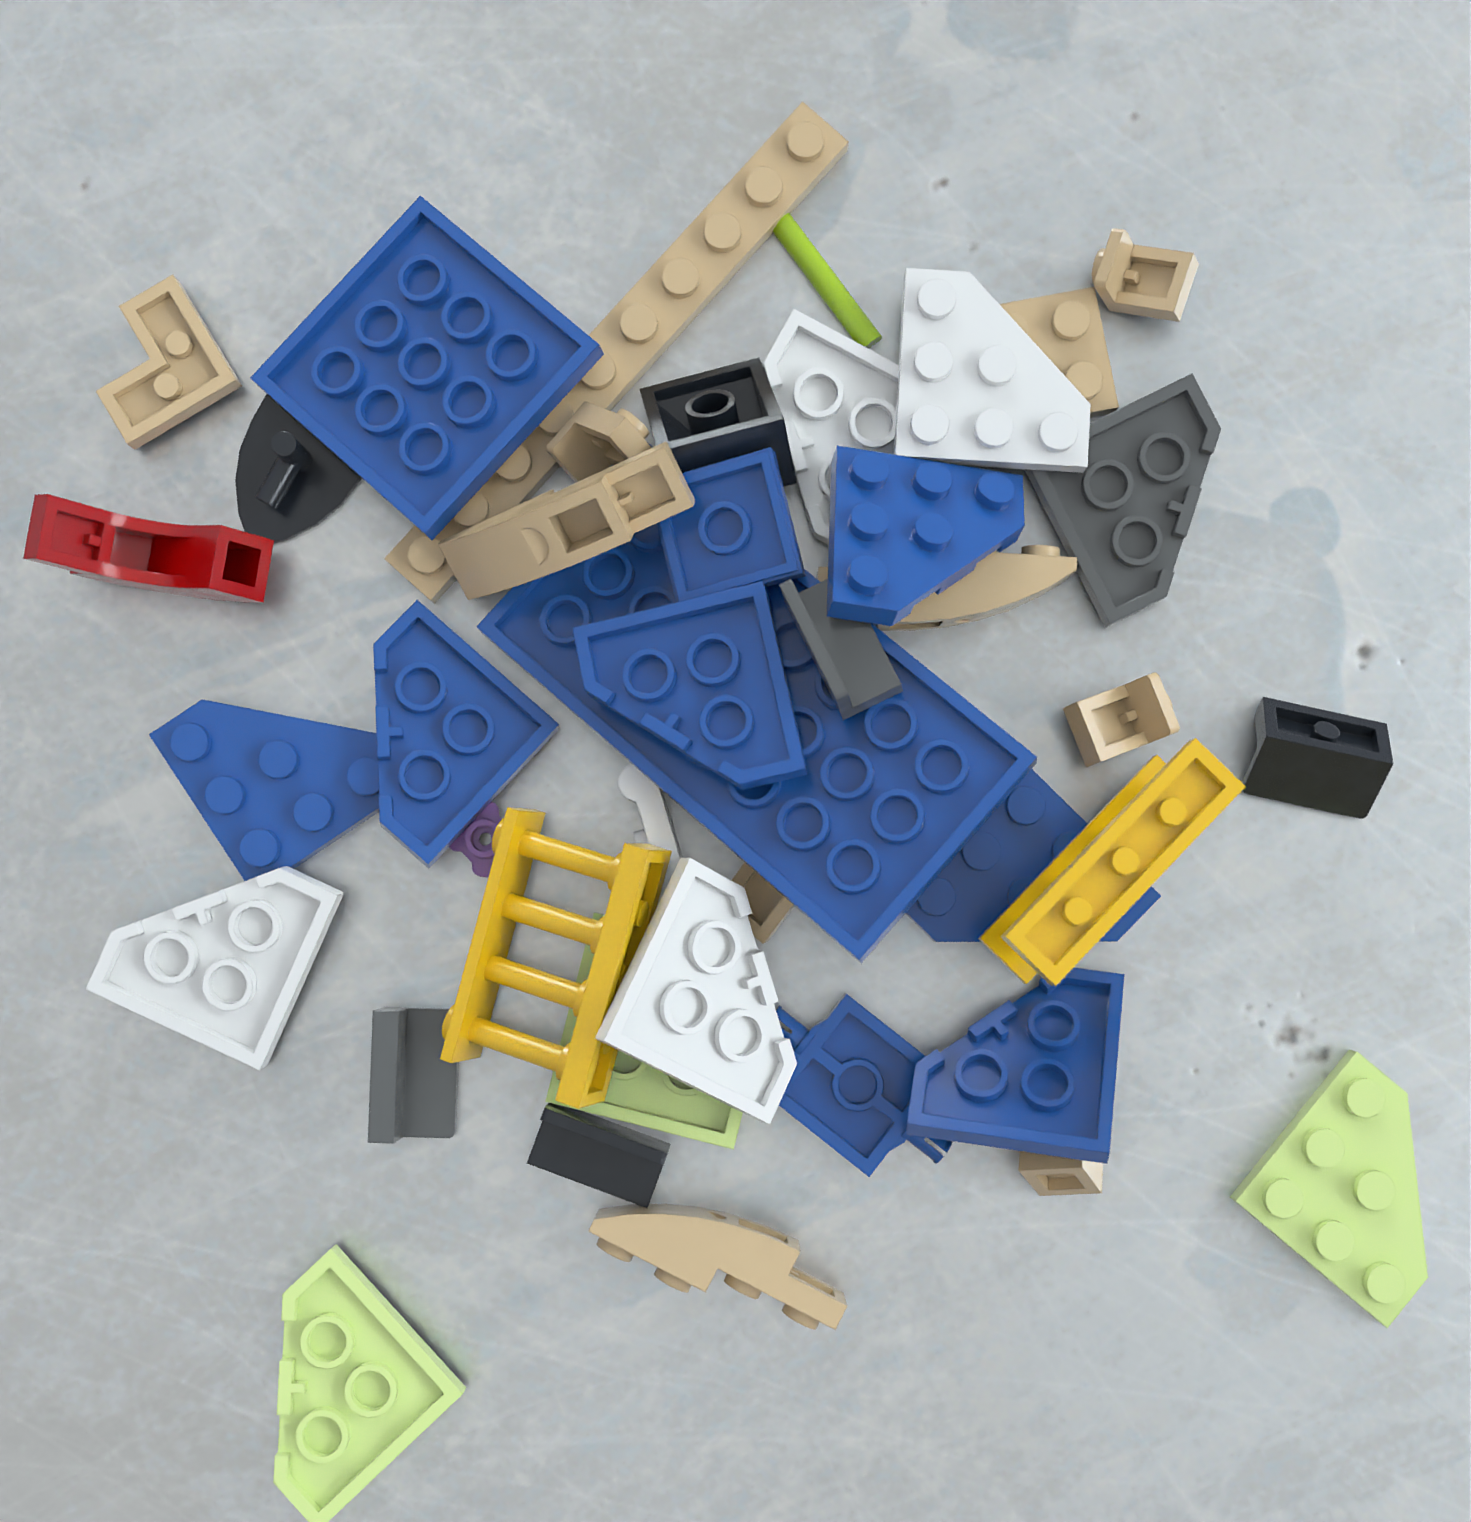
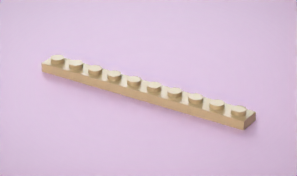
[384,102,849,604]

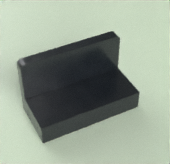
[1242,697,1393,819]
[527,1103,671,1208]

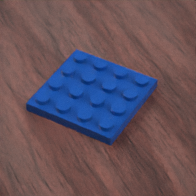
[250,195,604,541]

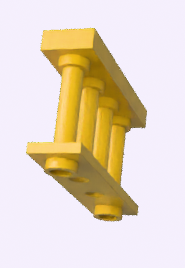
[978,738,1246,986]
[440,807,672,1109]

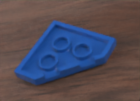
[827,445,1025,626]
[572,581,808,790]
[373,600,559,869]
[149,699,379,881]
[905,769,1161,942]
[907,967,1125,1164]

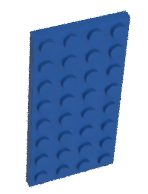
[476,443,1037,963]

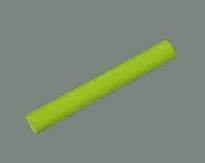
[773,213,882,349]

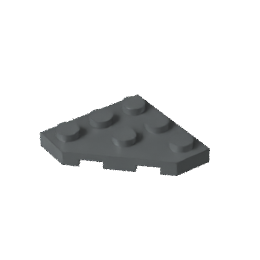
[1024,373,1221,628]

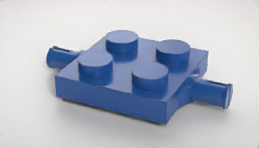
[776,993,952,1177]

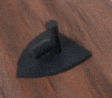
[235,394,362,543]

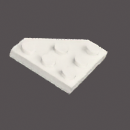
[894,268,1091,473]
[763,309,899,545]
[595,858,797,1124]
[86,866,344,1071]

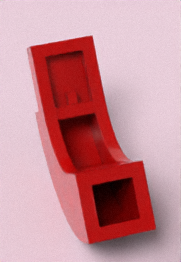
[23,494,274,603]

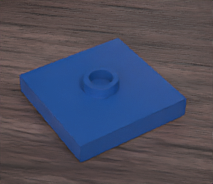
[657,447,806,602]

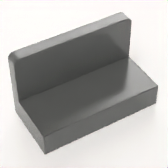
[779,579,903,720]
[368,1007,459,1144]

